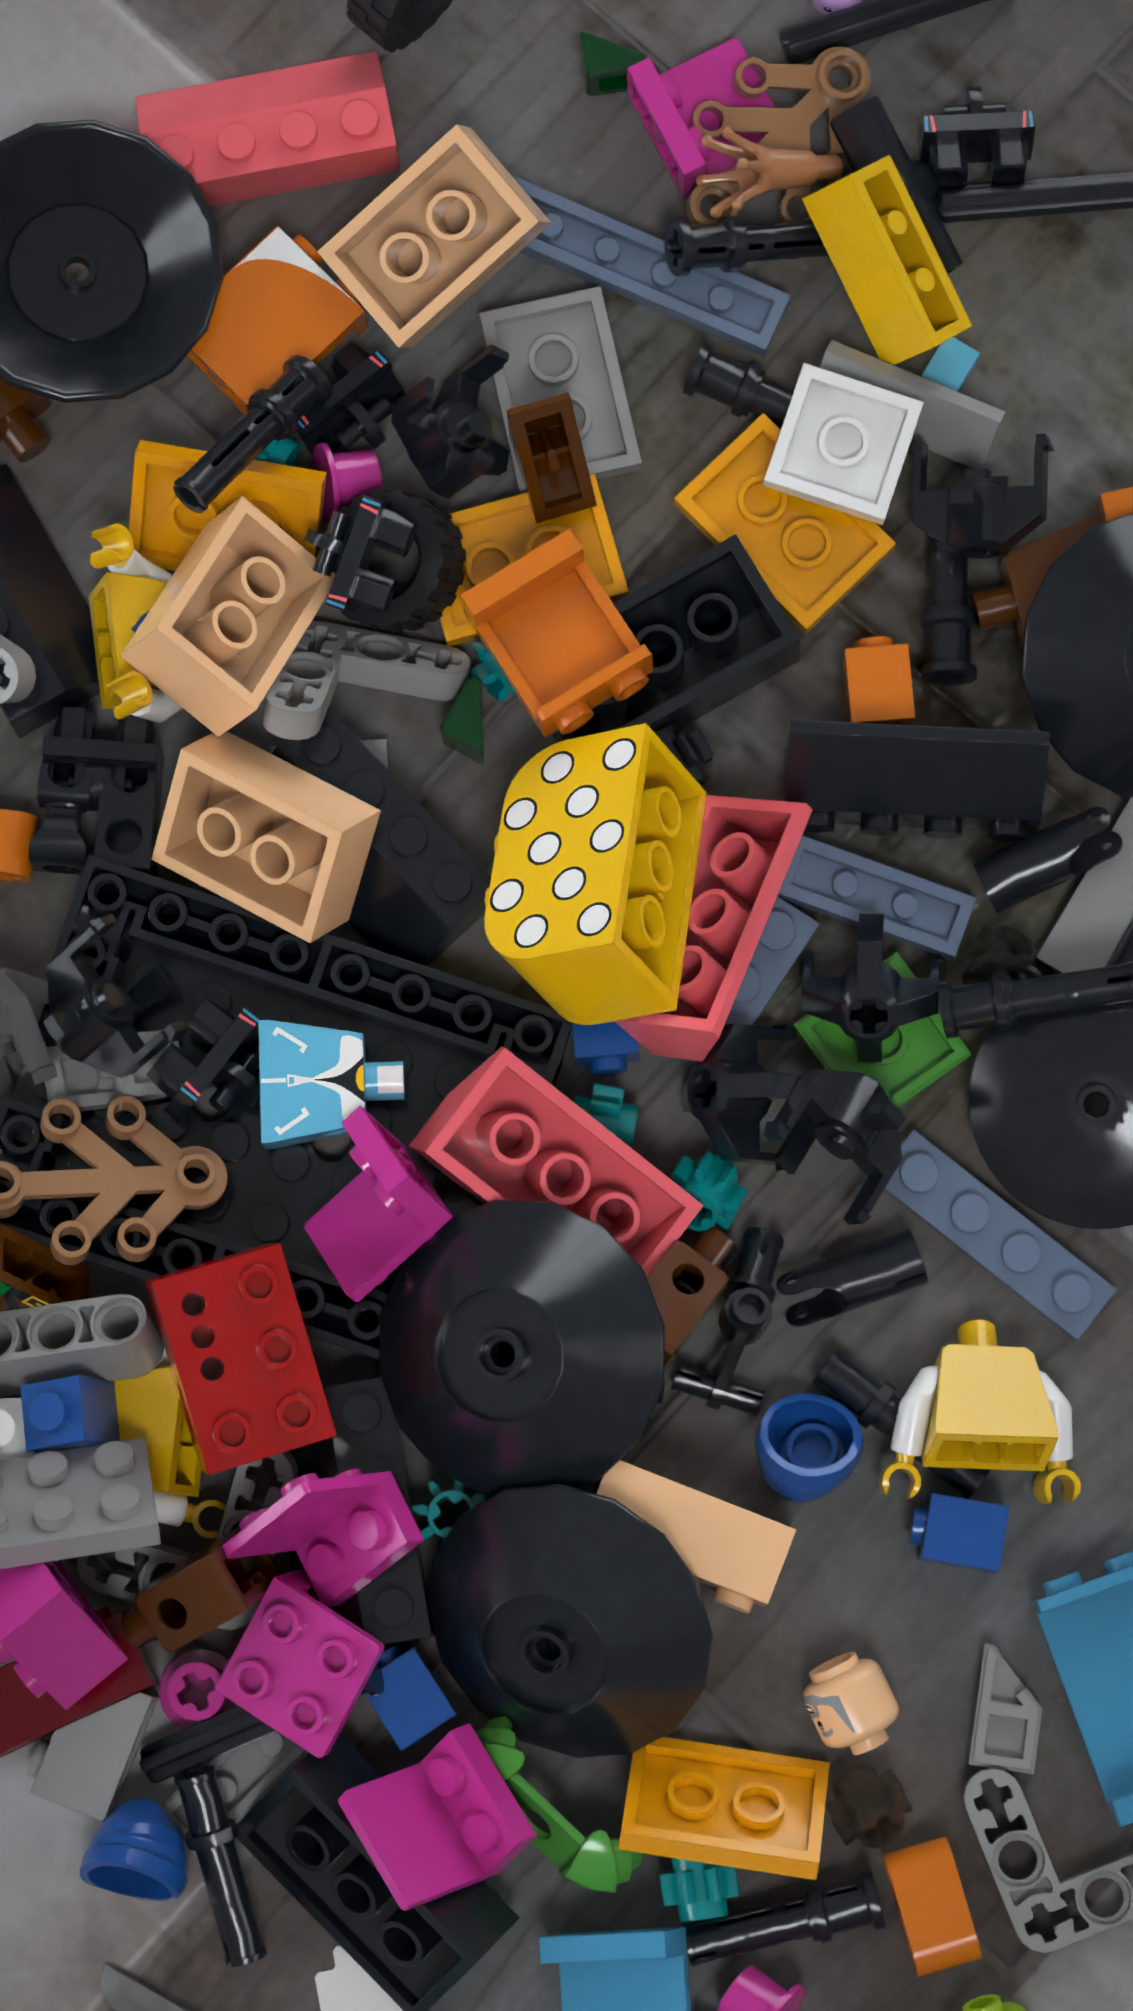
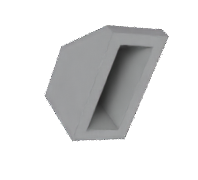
[27,1692,159,1822]

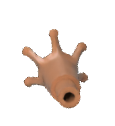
[695,126,843,218]

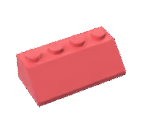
[135,51,400,207]
[614,795,813,1062]
[409,1047,704,1278]

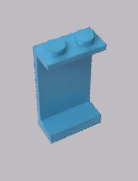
[1031,1551,1133,1827]
[539,1927,691,2011]

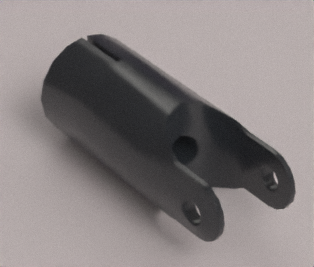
[973,807,1123,914]
[776,1229,928,1327]

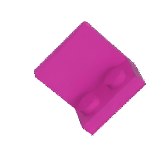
[627,38,775,200]
[304,1105,453,1302]
[222,1468,424,1607]
[214,1568,384,1758]
[338,1723,537,1911]

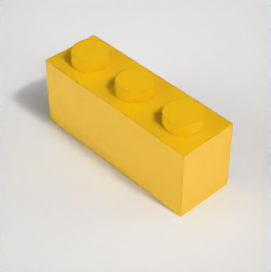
[802,155,972,365]

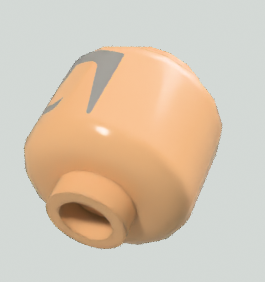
[802,1652,899,1755]

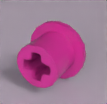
[312,442,382,523]
[159,1649,238,1730]
[717,1964,806,2011]

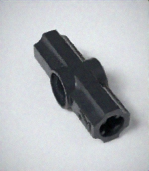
[829,96,963,274]

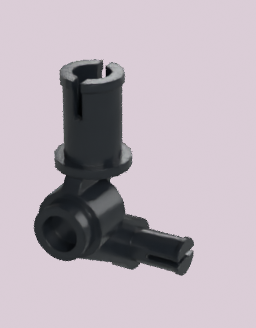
[670,1227,784,1417]

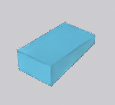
[921,337,980,392]

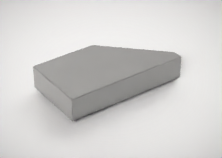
[967,1644,1042,1774]

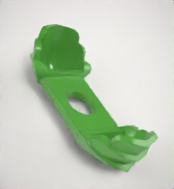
[475,1716,643,1893]

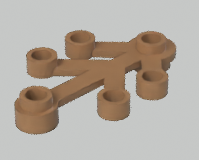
[686,47,871,225]
[0,1096,228,1265]

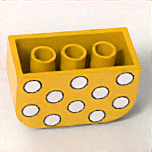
[484,723,707,1025]

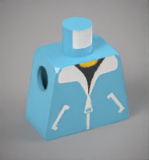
[258,1020,405,1149]

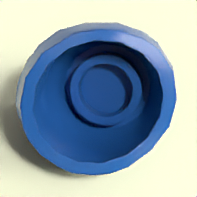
[755,1393,864,1503]
[79,1798,189,1901]

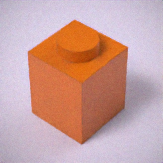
[842,636,915,725]

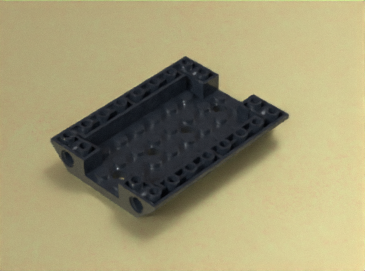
[0,855,573,1360]

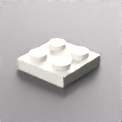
[763,363,924,525]

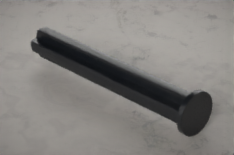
[780,0,990,64]
[936,172,1133,223]
[139,1662,384,1783]

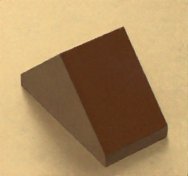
[507,392,597,523]

